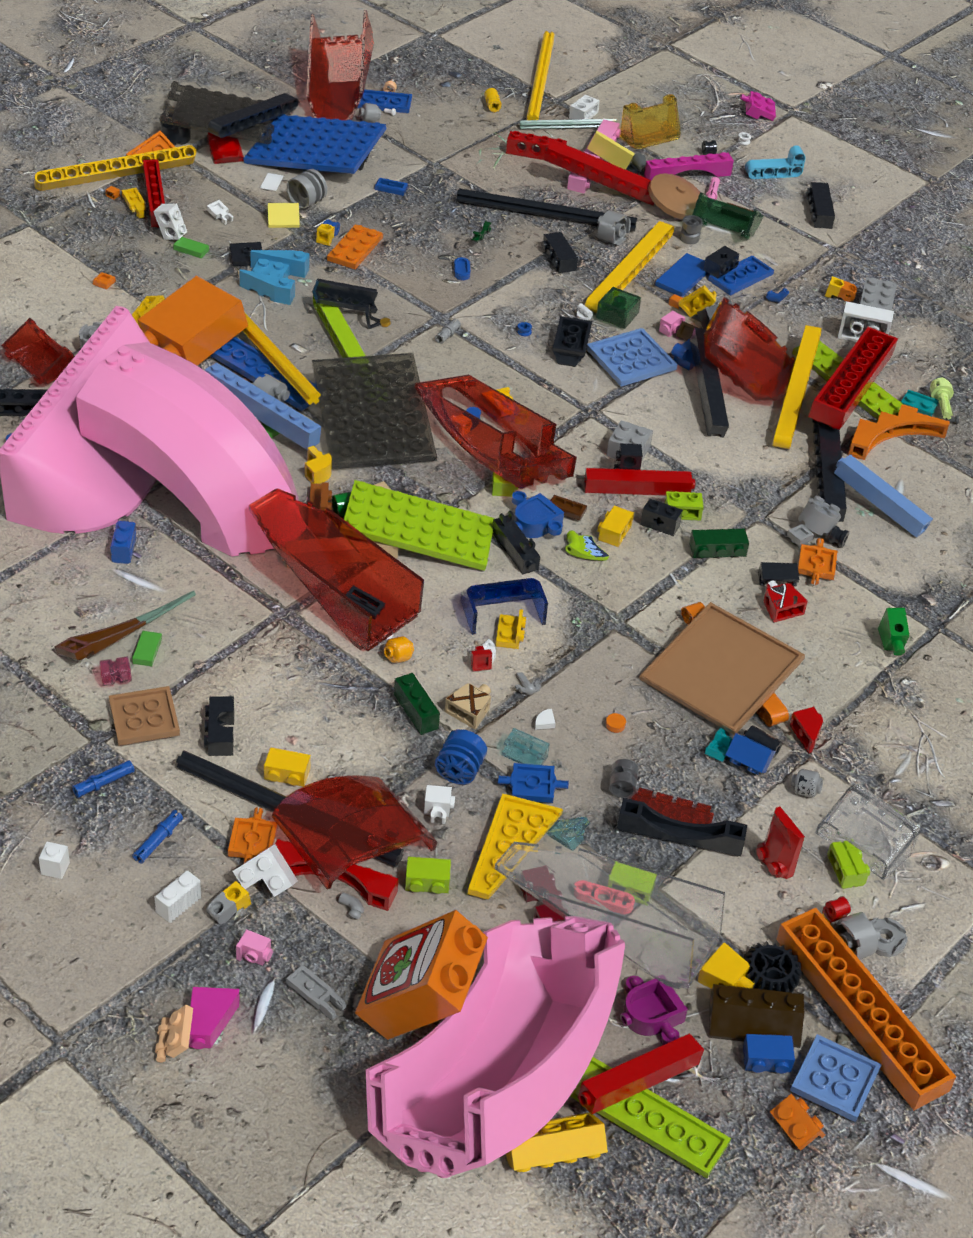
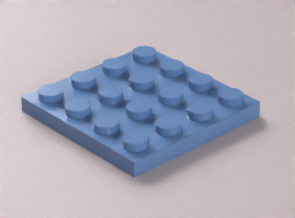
[587,328,678,387]

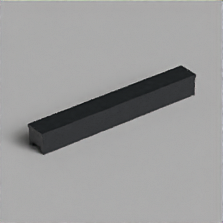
[690,328,729,438]

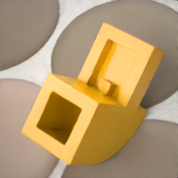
[305,445,332,484]

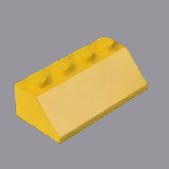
[506,1112,608,1172]

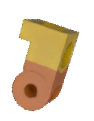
[825,276,857,302]

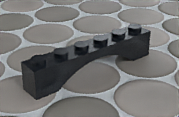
[617,798,748,857]

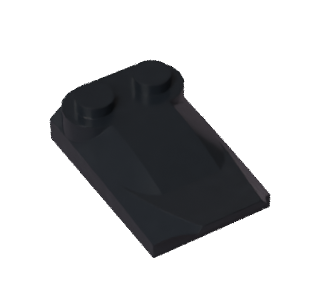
[552,316,592,367]

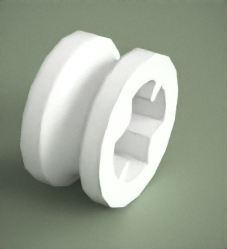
[737,132,751,145]

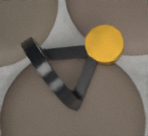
[365,305,391,329]

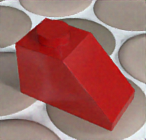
[790,706,823,754]

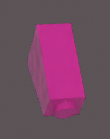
[189,987,240,1049]

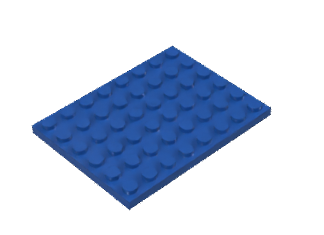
[244,114,386,174]

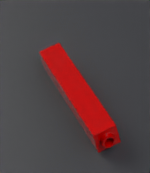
[584,468,695,496]
[577,1033,704,1115]

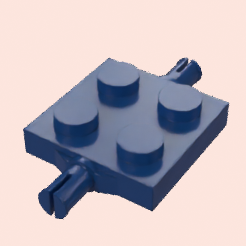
[498,763,569,803]

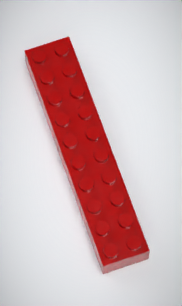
[808,327,898,430]

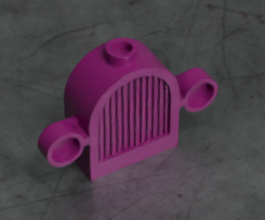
[620,975,688,1045]

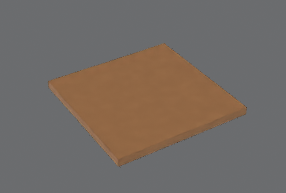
[640,602,805,735]

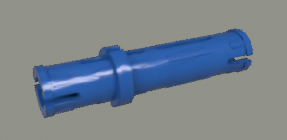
[72,760,135,798]
[132,810,183,864]

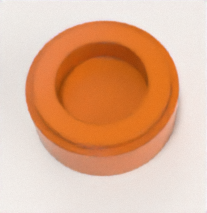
[606,713,626,733]

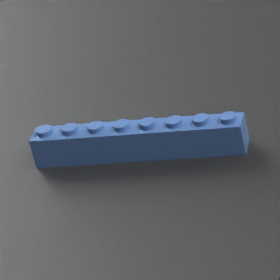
[205,363,321,450]

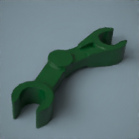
[471,221,492,243]

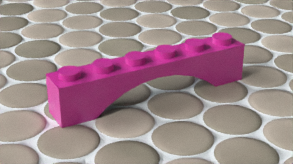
[644,152,734,180]

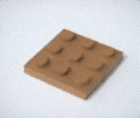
[109,686,180,746]

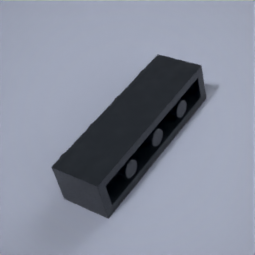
[806,182,835,229]

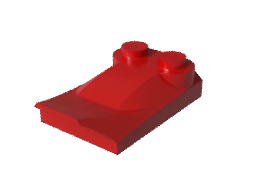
[207,132,244,164]
[756,806,805,879]

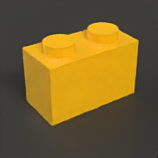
[597,505,634,547]
[264,747,311,787]

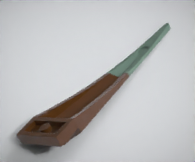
[54,591,196,660]

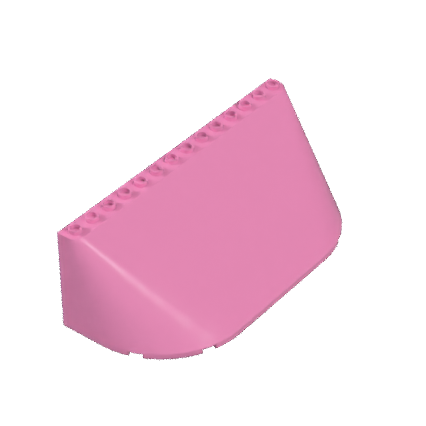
[0,306,157,534]

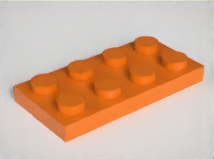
[327,224,383,270]

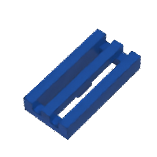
[375,178,408,196]

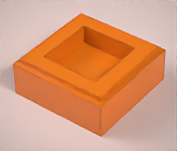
[93,272,116,290]

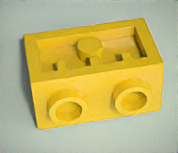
[678,285,717,317]
[496,609,526,649]

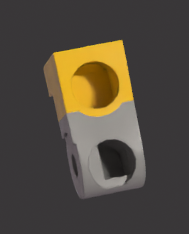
[207,881,251,924]

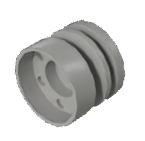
[287,169,327,209]

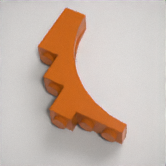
[848,404,950,460]

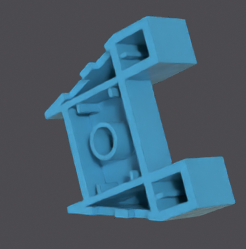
[239,250,310,305]

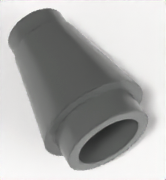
[632,153,646,175]

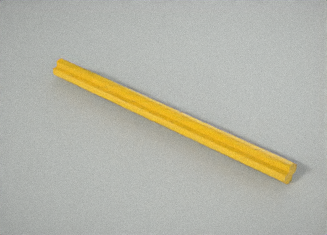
[526,31,555,120]
[242,313,321,405]

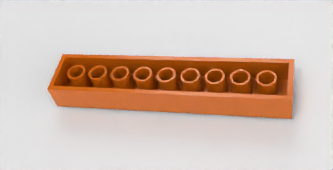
[776,907,956,1111]

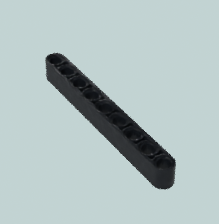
[207,93,299,138]

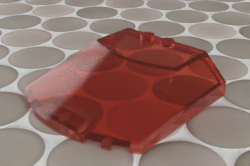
[704,297,796,401]
[272,775,438,890]

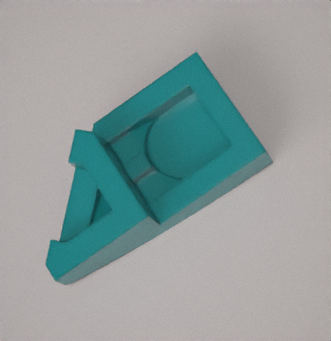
[705,728,733,762]

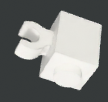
[424,785,455,824]

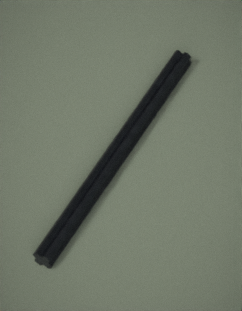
[456,188,637,231]
[176,750,404,867]

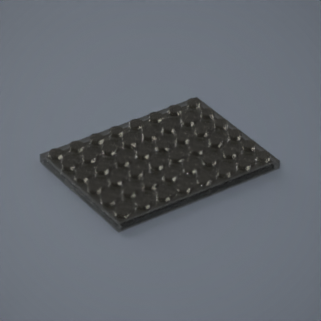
[312,353,437,470]

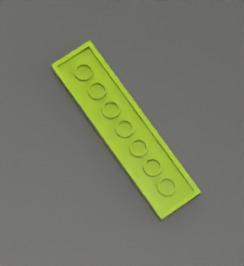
[792,340,904,420]
[570,1057,731,1178]

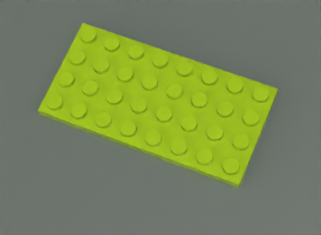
[341,480,495,571]

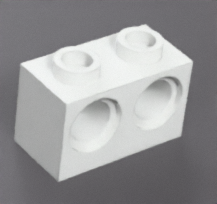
[569,95,600,120]
[153,203,187,240]

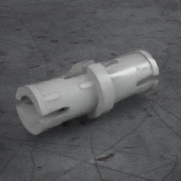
[435,319,461,344]

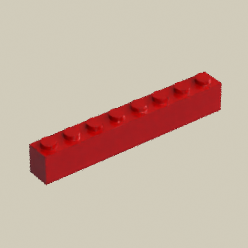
[543,139,654,206]

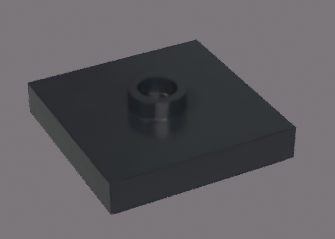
[229,242,262,267]

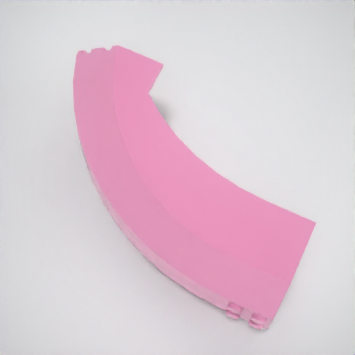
[76,342,306,557]
[366,916,625,1178]

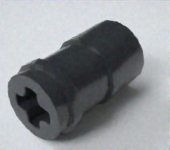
[744,725,782,758]

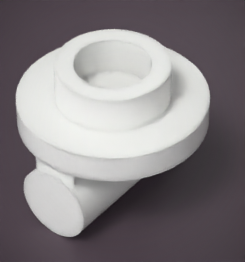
[576,303,593,320]

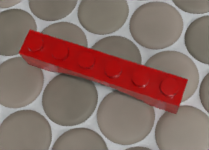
[275,839,399,911]

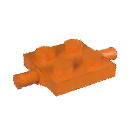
[798,538,838,585]
[228,807,278,864]

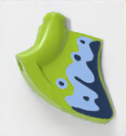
[565,530,609,560]

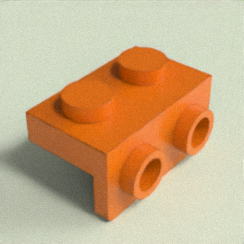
[770,1094,825,1150]

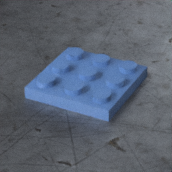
[790,1034,882,1122]

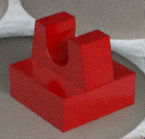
[471,646,492,671]

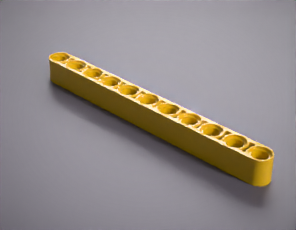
[34,145,197,191]
[585,221,674,314]
[773,325,822,450]

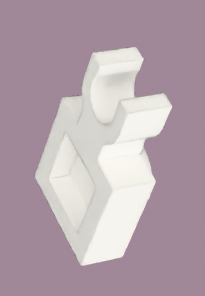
[207,200,233,225]

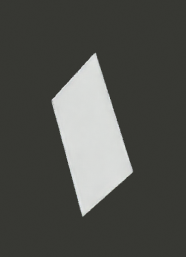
[260,173,283,191]

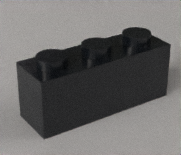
[541,232,578,273]

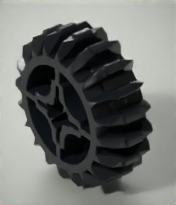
[743,941,802,993]

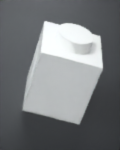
[39,842,70,879]

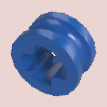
[517,322,532,337]

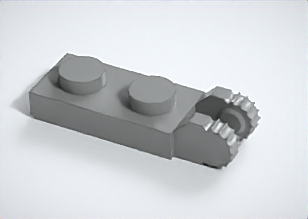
[286,965,346,1020]

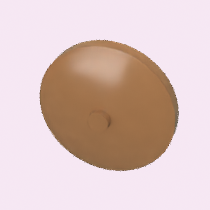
[648,173,705,219]

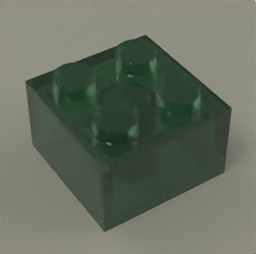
[596,287,641,329]

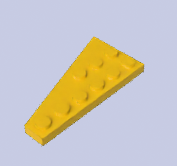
[468,793,563,900]

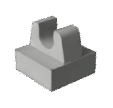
[787,524,814,549]

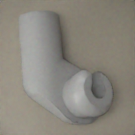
[339,892,364,919]

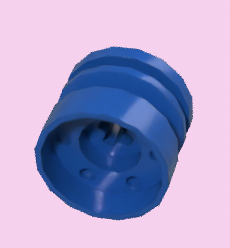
[435,729,487,785]

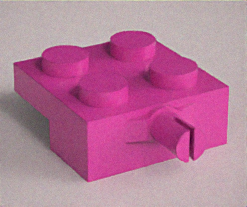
[740,91,776,121]

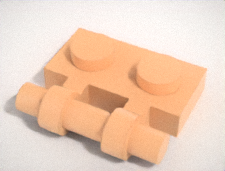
[155,1005,193,1063]

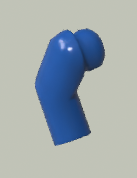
[766,288,789,303]

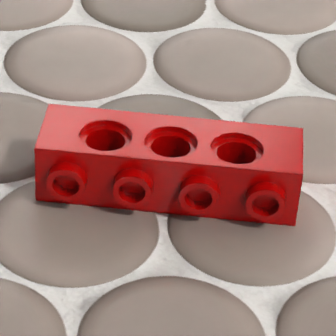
[506,131,567,160]

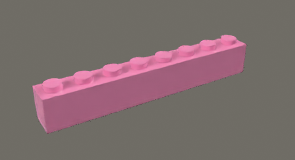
[567,120,621,193]

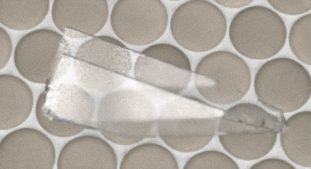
[495,842,725,989]

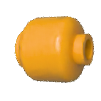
[384,636,414,663]

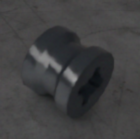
[702,140,717,155]
[829,526,850,548]

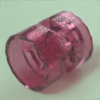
[99,656,132,686]

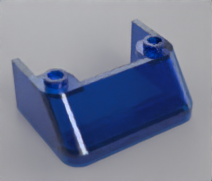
[460,578,548,635]

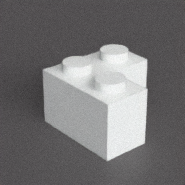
[233,844,298,897]

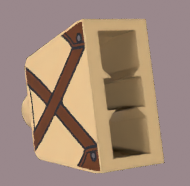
[445,683,491,730]

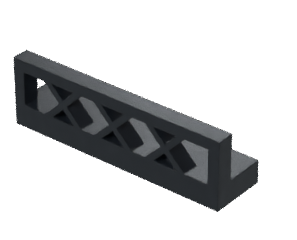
[312,278,378,313]

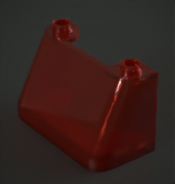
[1,318,75,386]

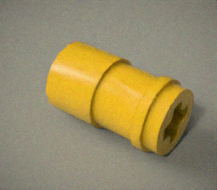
[484,88,502,112]

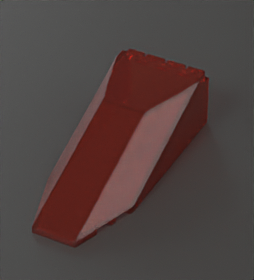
[306,10,374,121]
[249,488,424,651]

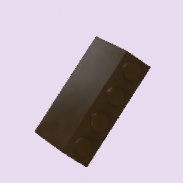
[709,984,804,1048]

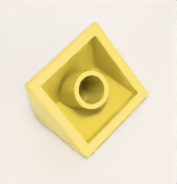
[268,203,300,228]

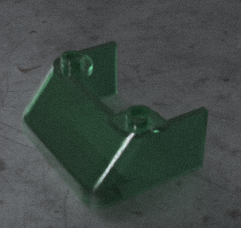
[692,192,764,239]

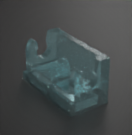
[502,728,550,765]

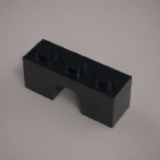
[204,696,234,756]

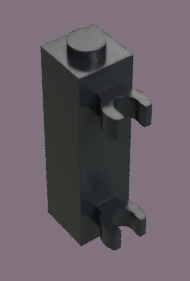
[492,510,540,575]

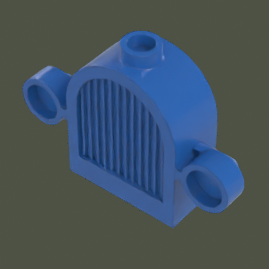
[512,491,564,538]

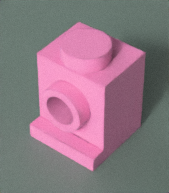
[659,311,685,337]
[236,929,273,966]

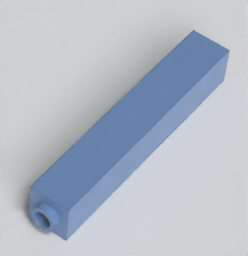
[834,454,933,538]

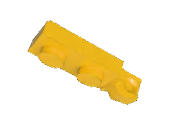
[121,188,146,218]

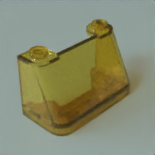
[620,94,681,149]

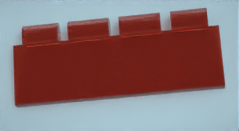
[632,787,714,824]

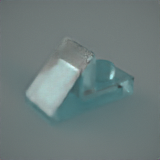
[547,817,590,851]

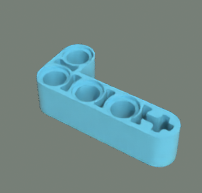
[745,145,806,179]

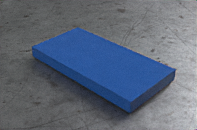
[352,89,412,113]
[655,253,708,297]
[708,255,774,296]

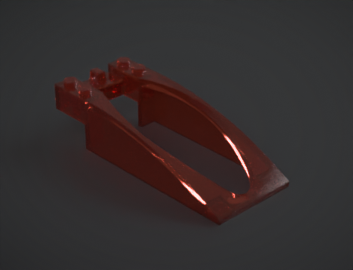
[415,374,577,489]

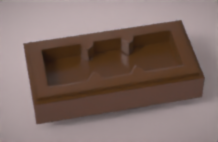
[550,495,587,521]

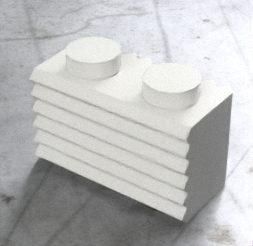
[154,871,201,923]

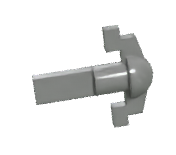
[515,672,541,695]

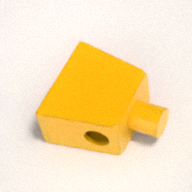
[697,942,755,989]

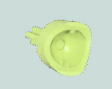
[930,377,954,420]

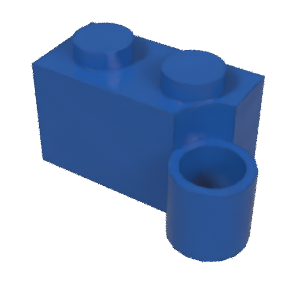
[671,339,695,371]

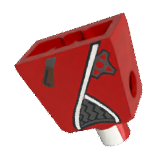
[763,581,808,623]

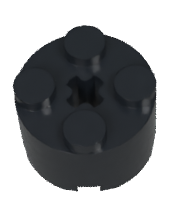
[160,112,191,145]

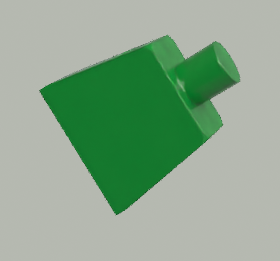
[878,608,910,656]

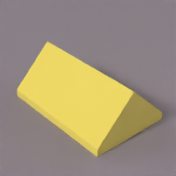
[587,131,635,169]

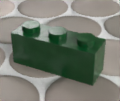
[689,528,749,558]
[394,672,440,735]

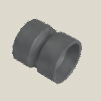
[680,215,703,244]
[609,759,639,798]

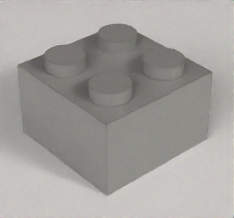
[607,420,653,461]

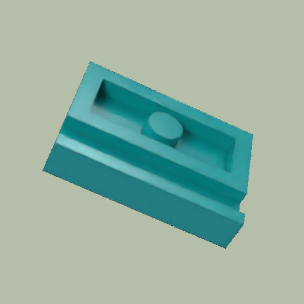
[901,389,939,416]

